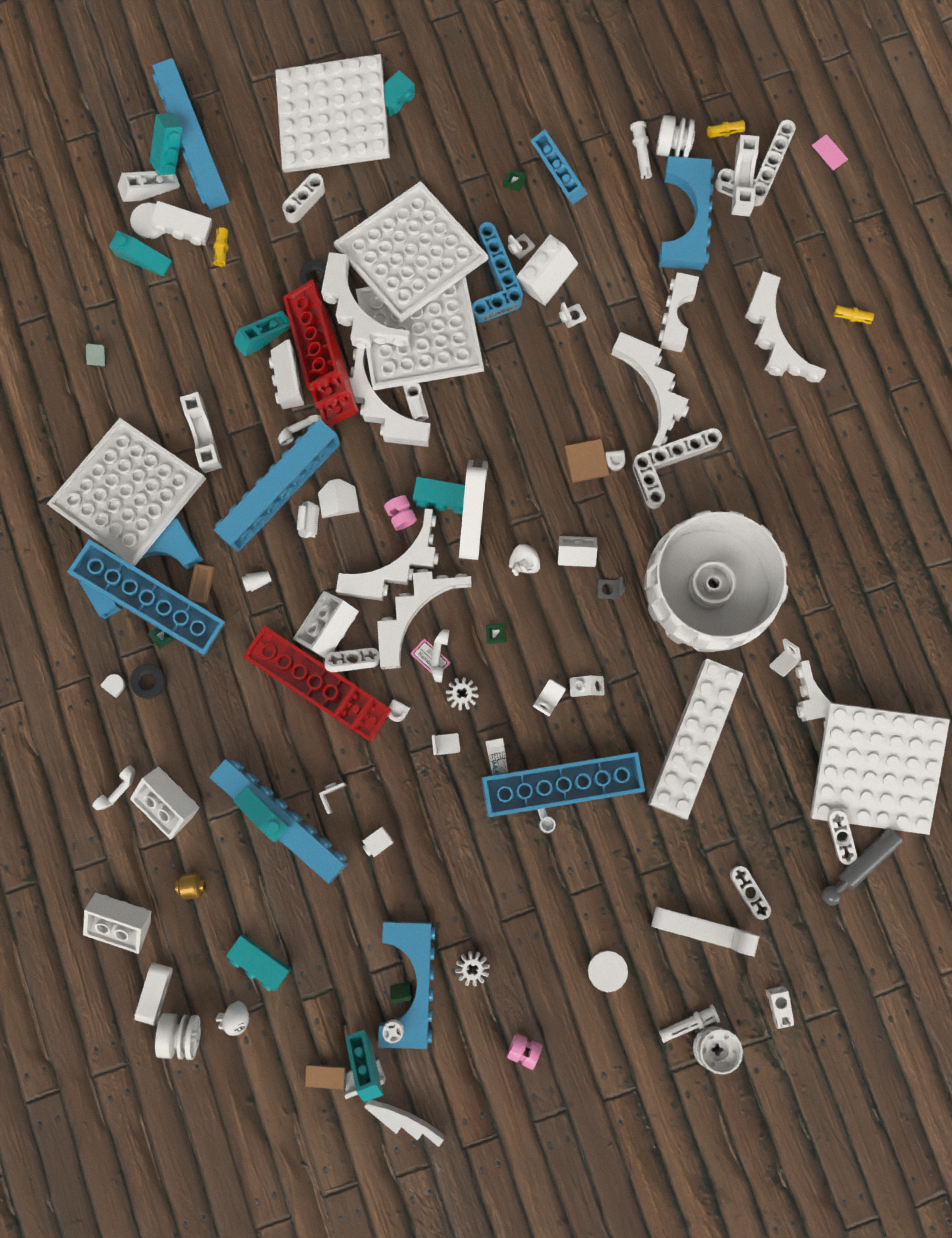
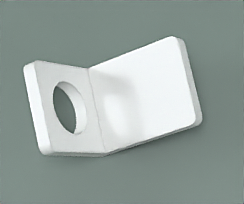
[508,234,535,260]
[559,302,586,328]
[770,639,801,677]
[570,675,604,697]
[533,679,566,716]
[432,733,460,755]
[319,782,346,814]

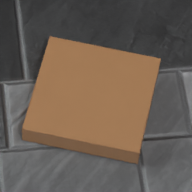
[564,439,609,483]

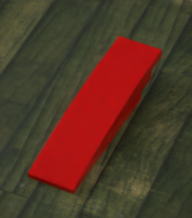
[283,279,359,427]
[242,626,393,742]

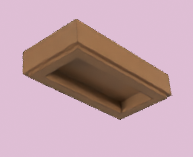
[187,563,215,605]
[305,1064,347,1089]

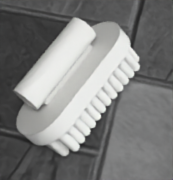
[297,501,320,538]

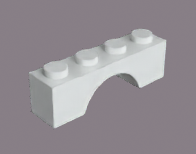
[731,135,759,216]
[658,272,699,353]
[180,392,223,473]

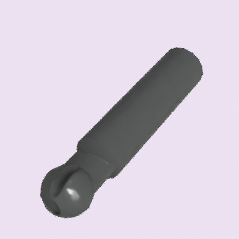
[822,828,903,905]

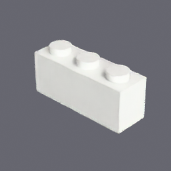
[151,201,212,246]

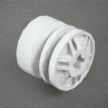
[656,115,695,158]
[155,1013,201,1060]
[693,1026,743,1075]

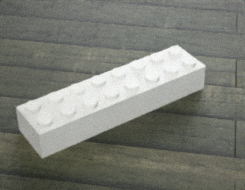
[648,659,743,819]

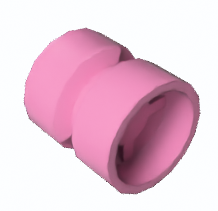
[384,495,417,530]
[506,1033,543,1070]

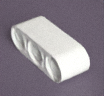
[282,173,325,223]
[134,962,173,1026]

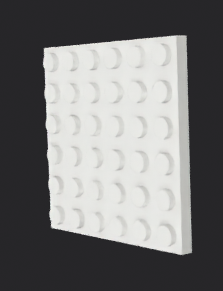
[276,54,390,173]
[334,181,488,322]
[356,276,484,391]
[47,418,206,566]
[810,702,950,835]

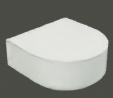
[605,450,625,471]
[100,674,125,698]
[389,699,410,722]

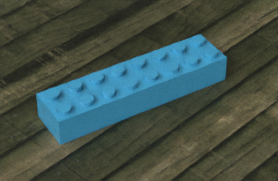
[152,58,230,210]
[214,419,340,553]
[67,539,225,656]
[481,752,645,818]
[209,759,348,884]

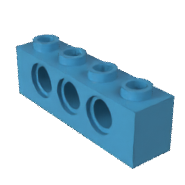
[530,129,588,205]

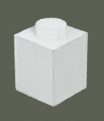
[362,827,394,857]

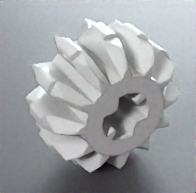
[446,677,479,711]
[456,951,489,986]

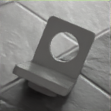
[598,576,625,599]

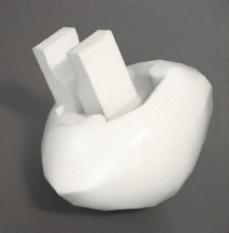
[509,544,540,576]
[216,1001,249,1036]

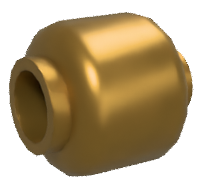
[175,873,207,899]

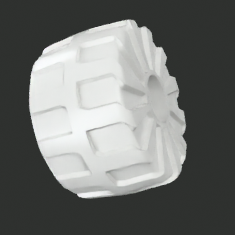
[644,510,788,652]

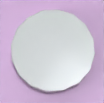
[130,203,162,239]
[588,950,628,992]

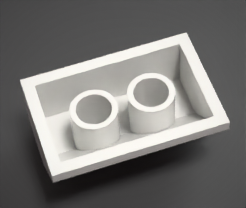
[517,234,578,306]
[269,339,305,409]
[293,591,359,658]
[130,766,200,840]
[83,892,151,954]

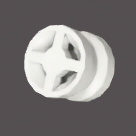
[383,1019,404,1043]

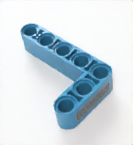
[472,222,523,323]

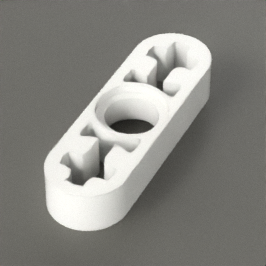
[324,648,380,672]
[827,808,857,865]
[730,866,771,920]

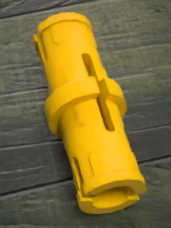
[707,120,745,139]
[213,227,228,267]
[834,305,874,325]

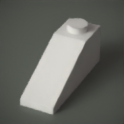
[117,171,180,202]

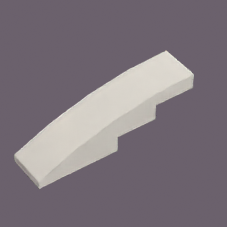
[365,1100,444,1147]

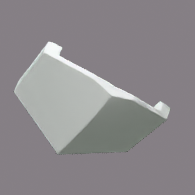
[318,479,359,518]

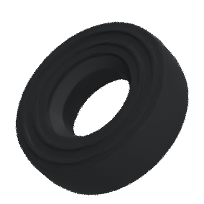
[299,260,327,294]
[130,664,166,699]

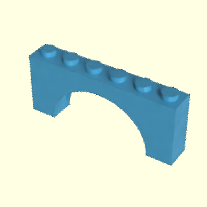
[659,156,714,270]
[78,518,203,619]
[378,921,435,1049]

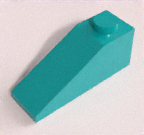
[109,230,172,277]
[234,311,291,356]
[233,786,291,842]

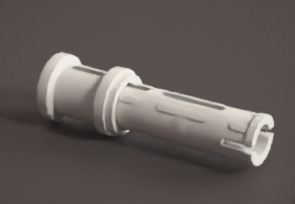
[630,121,652,179]
[658,1004,720,1043]

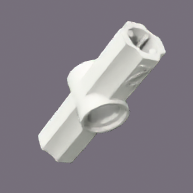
[403,383,429,422]

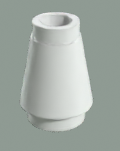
[242,571,271,592]

